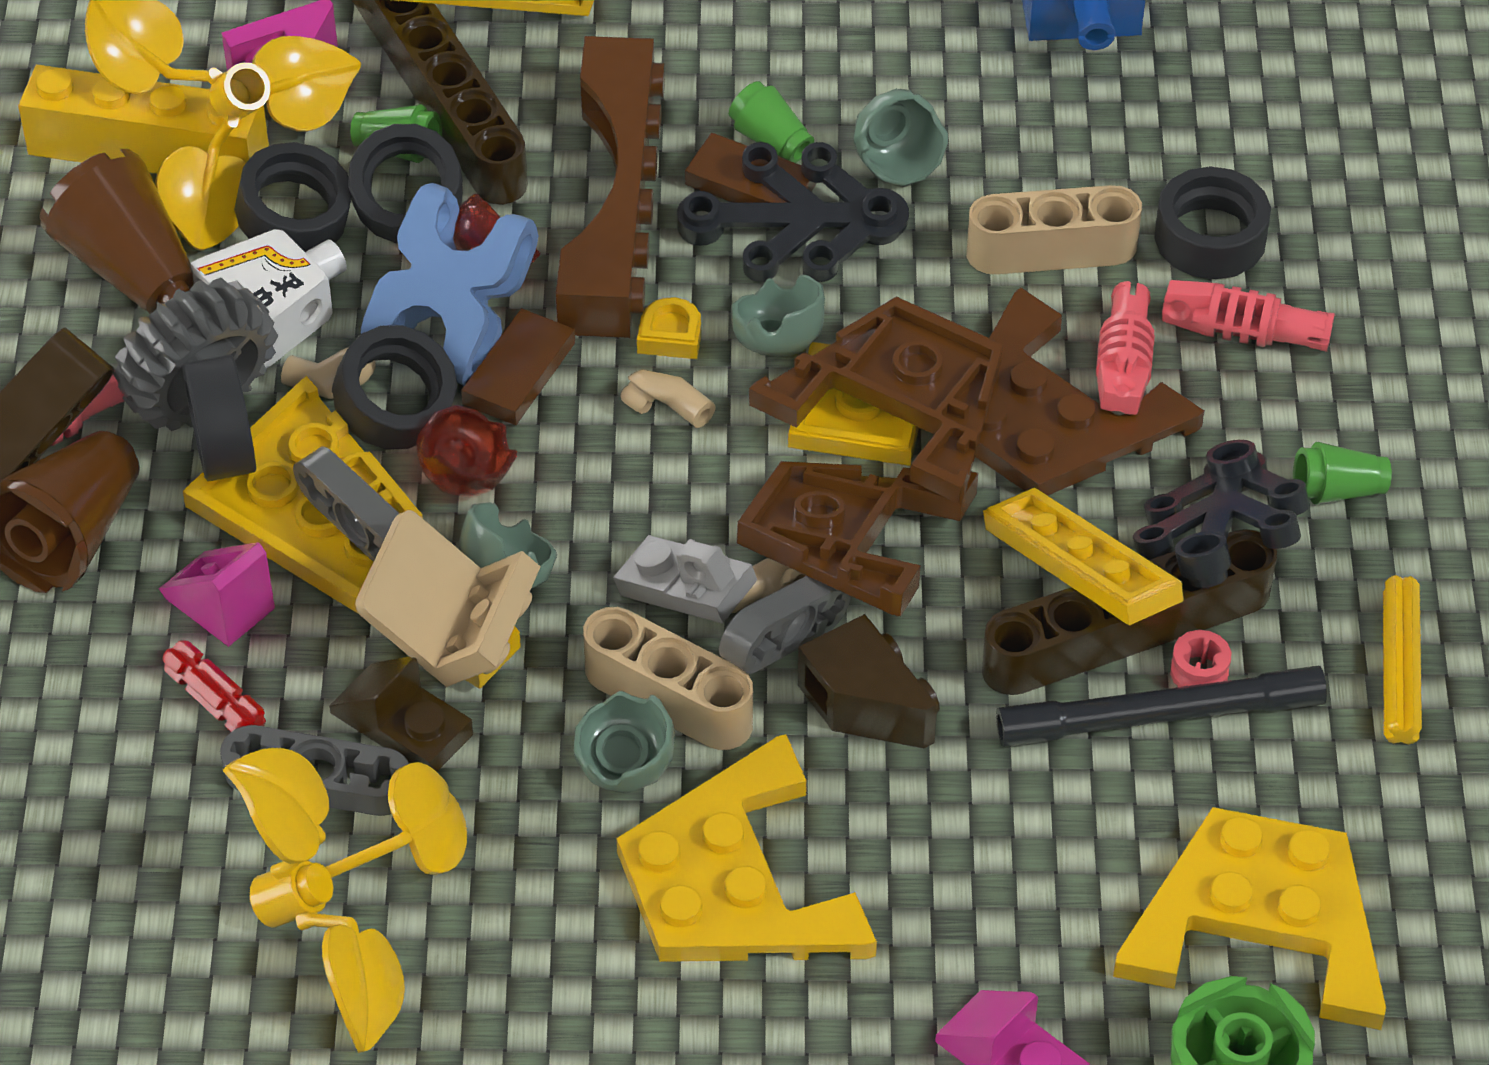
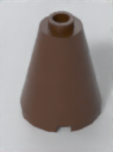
[39,149,194,314]
[0,431,140,593]

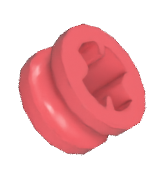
[1170,630,1232,687]

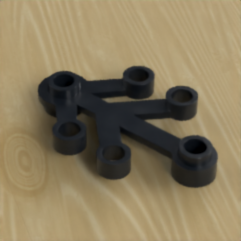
[677,142,909,282]
[1133,439,1310,588]

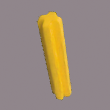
[1383,575,1422,745]

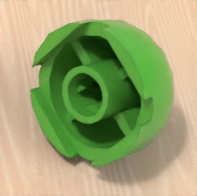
[1170,976,1315,1065]

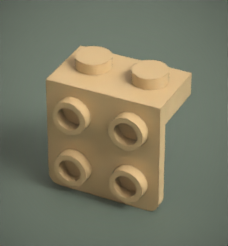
[355,510,541,687]

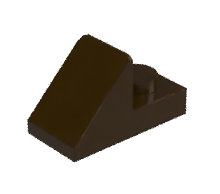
[329,656,473,772]

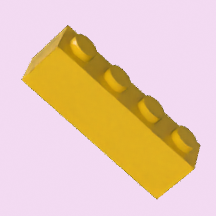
[18,64,269,174]

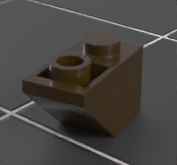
[798,614,940,749]

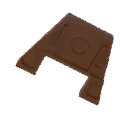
[975,287,1205,496]
[749,296,1003,504]
[737,461,979,617]

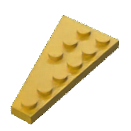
[182,375,521,689]

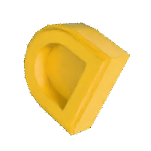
[637,297,701,359]

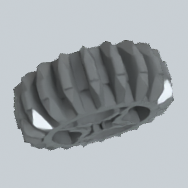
[113,277,278,431]

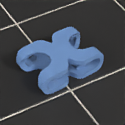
[361,183,539,386]

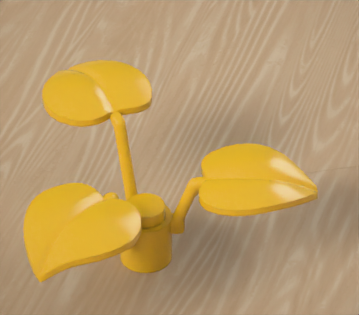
[85,0,361,251]
[223,748,467,1053]

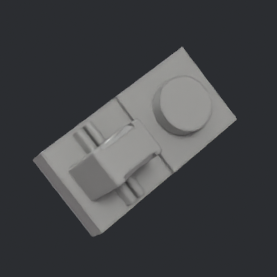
[613,535,757,624]

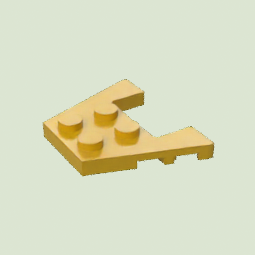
[617,734,877,962]
[1113,807,1386,1030]

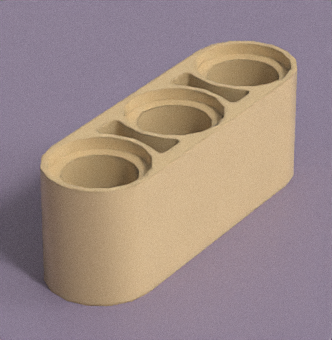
[966,185,1142,274]
[583,607,753,750]

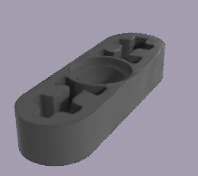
[293,446,399,562]
[719,576,852,674]
[220,725,408,816]

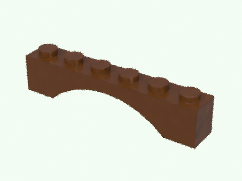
[556,36,665,338]

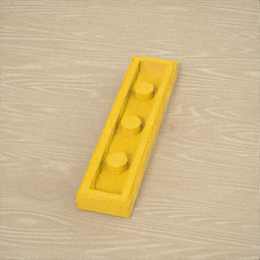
[983,488,1184,625]

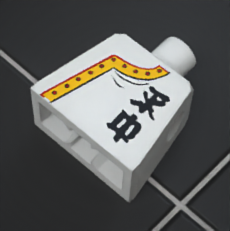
[191,229,347,369]

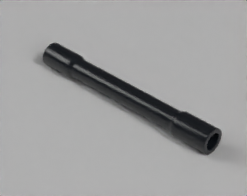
[996,665,1327,747]

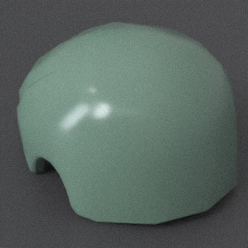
[853,88,948,187]
[731,275,825,357]
[459,502,557,589]
[574,691,675,793]

